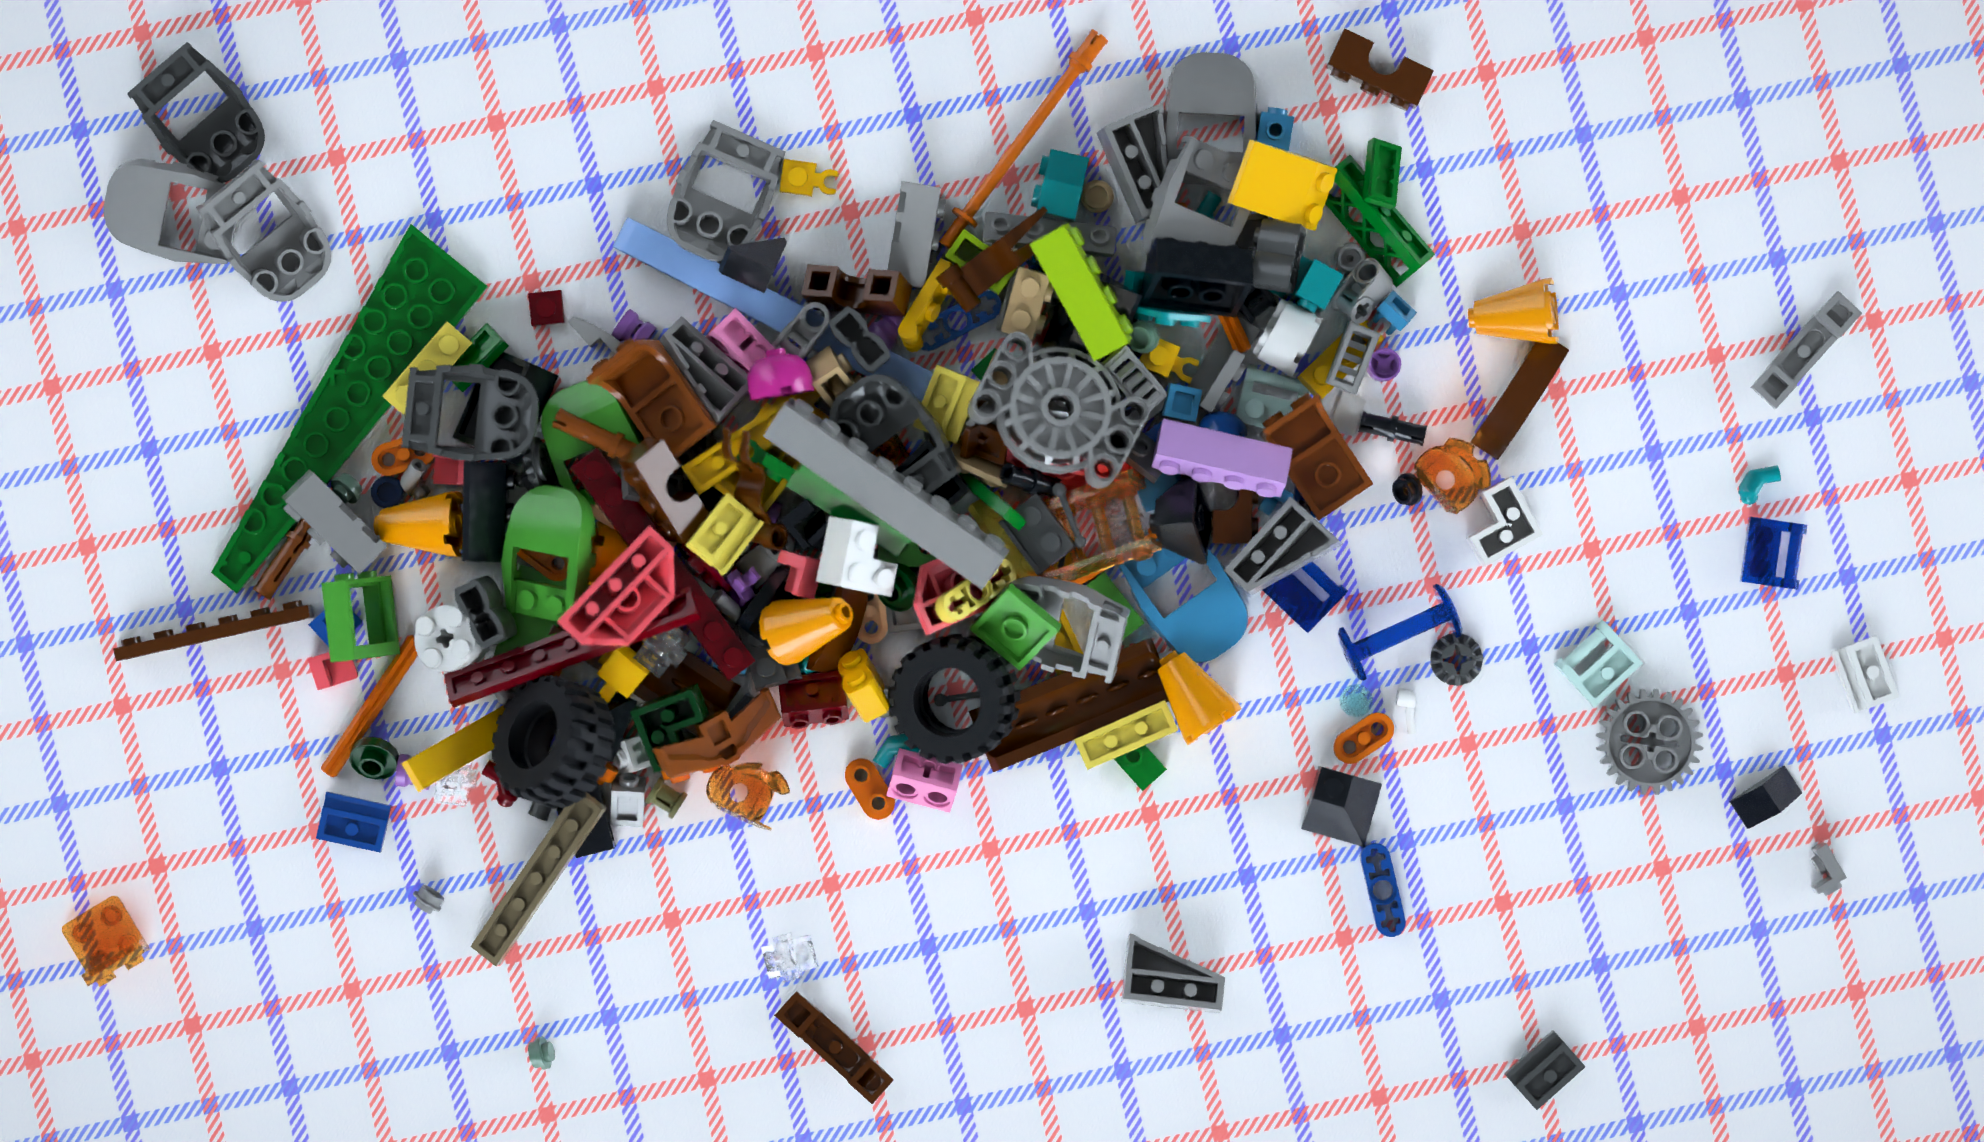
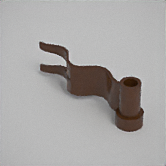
[935,206,1048,313]
[722,427,788,550]

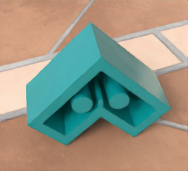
[1031,149,1089,222]
[1269,256,1344,313]

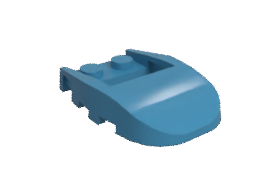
[1118,538,1248,663]

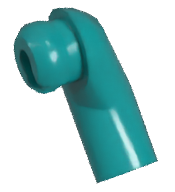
[1738,465,1781,505]

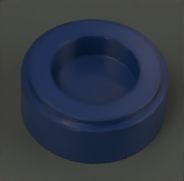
[371,476,405,508]

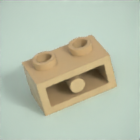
[1001,266,1054,340]
[806,346,862,408]

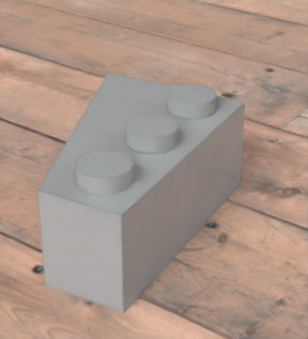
[1096,102,1168,224]
[887,181,946,289]
[659,316,748,438]
[281,469,388,574]
[1224,497,1343,595]
[1121,933,1225,1014]

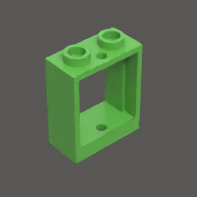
[321,570,400,662]

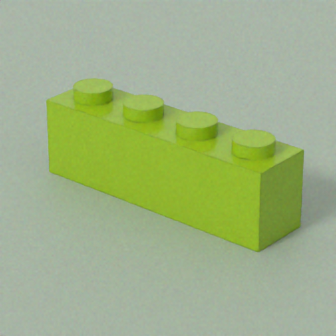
[1030,222,1134,362]

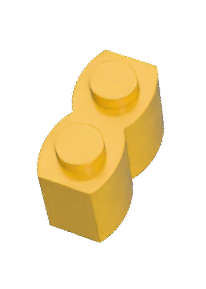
[838,648,890,723]

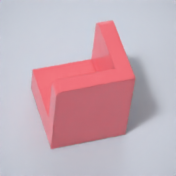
[433,455,466,486]
[777,549,820,599]
[308,652,358,690]

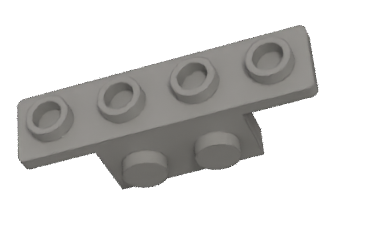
[982,211,1117,258]
[1167,315,1260,427]

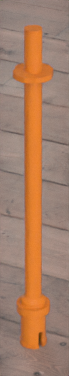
[939,29,1108,249]

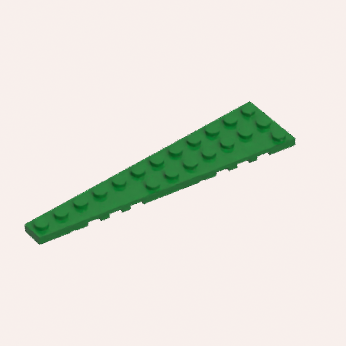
[211,224,488,594]

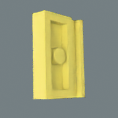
[913,365,980,444]
[685,493,764,576]

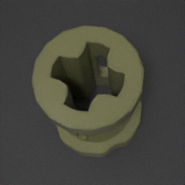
[644,777,688,819]

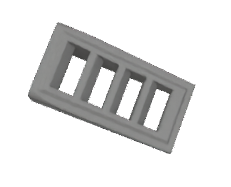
[1325,321,1381,395]
[1101,345,1168,411]

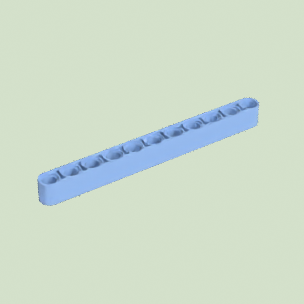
[612,217,933,403]

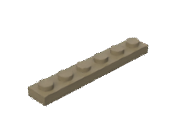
[470,792,607,966]

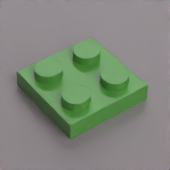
[969,583,1062,671]

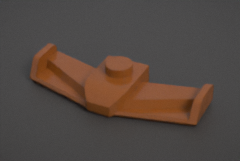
[653,687,782,778]

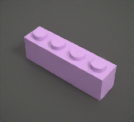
[1151,419,1293,497]

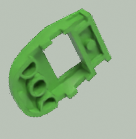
[541,380,644,505]
[501,485,596,622]

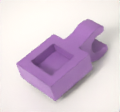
[725,567,761,610]

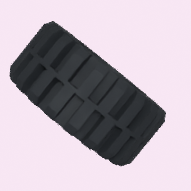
[888,634,1021,764]
[491,675,615,808]

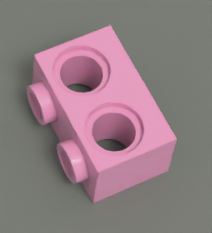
[706,308,775,374]
[886,748,963,813]

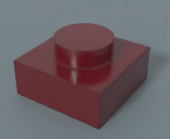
[528,290,565,327]

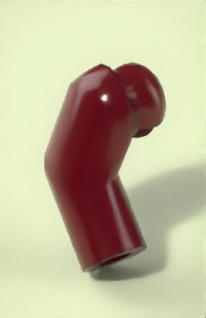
[481,760,518,808]

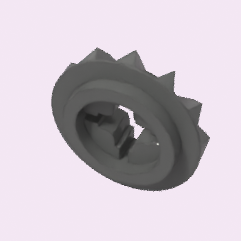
[523,436,553,488]
[1430,633,1483,686]

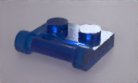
[1740,517,1808,590]
[1262,562,1348,634]

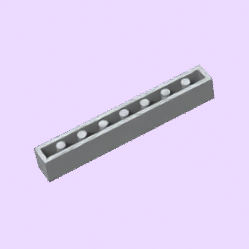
[763,398,1010,589]

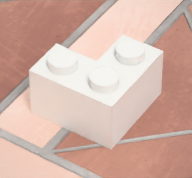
[1466,477,1544,567]
[816,516,898,597]

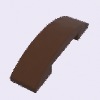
[1470,342,1569,460]
[806,586,869,672]
[774,991,894,1104]

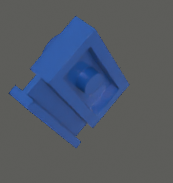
[316,791,392,853]

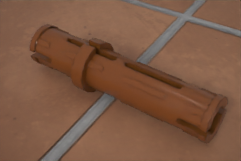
[552,408,638,459]
[253,518,312,601]

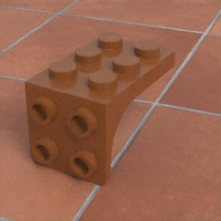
[586,338,718,459]
[1259,393,1373,521]

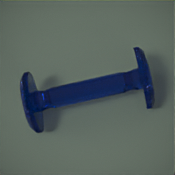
[1337,584,1463,681]

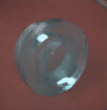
[1339,684,1373,717]

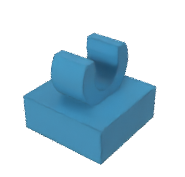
[1373,290,1417,335]
[1161,383,1202,423]
[1258,489,1294,516]

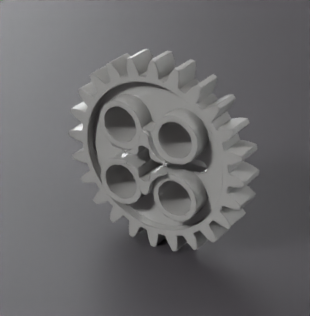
[1596,688,1704,795]

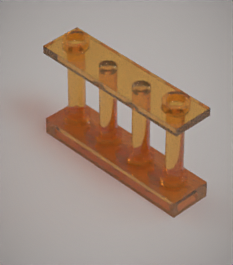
[1036,469,1162,582]

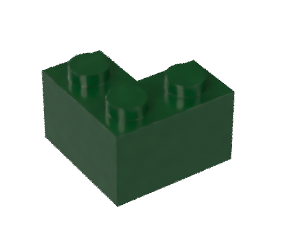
[630,683,709,773]

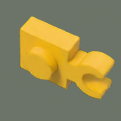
[779,159,839,197]

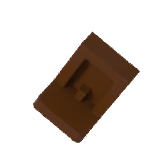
[960,423,1011,466]

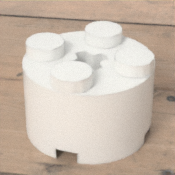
[1252,299,1323,377]
[414,605,490,673]

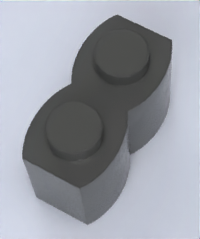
[1253,219,1306,294]
[829,306,891,374]
[454,575,517,649]

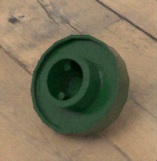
[877,563,918,612]
[349,737,399,780]

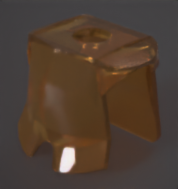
[1414,437,1491,514]
[706,762,790,831]

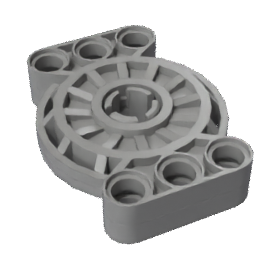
[967,332,1150,489]

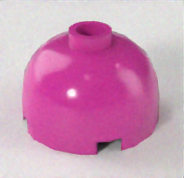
[747,348,814,401]

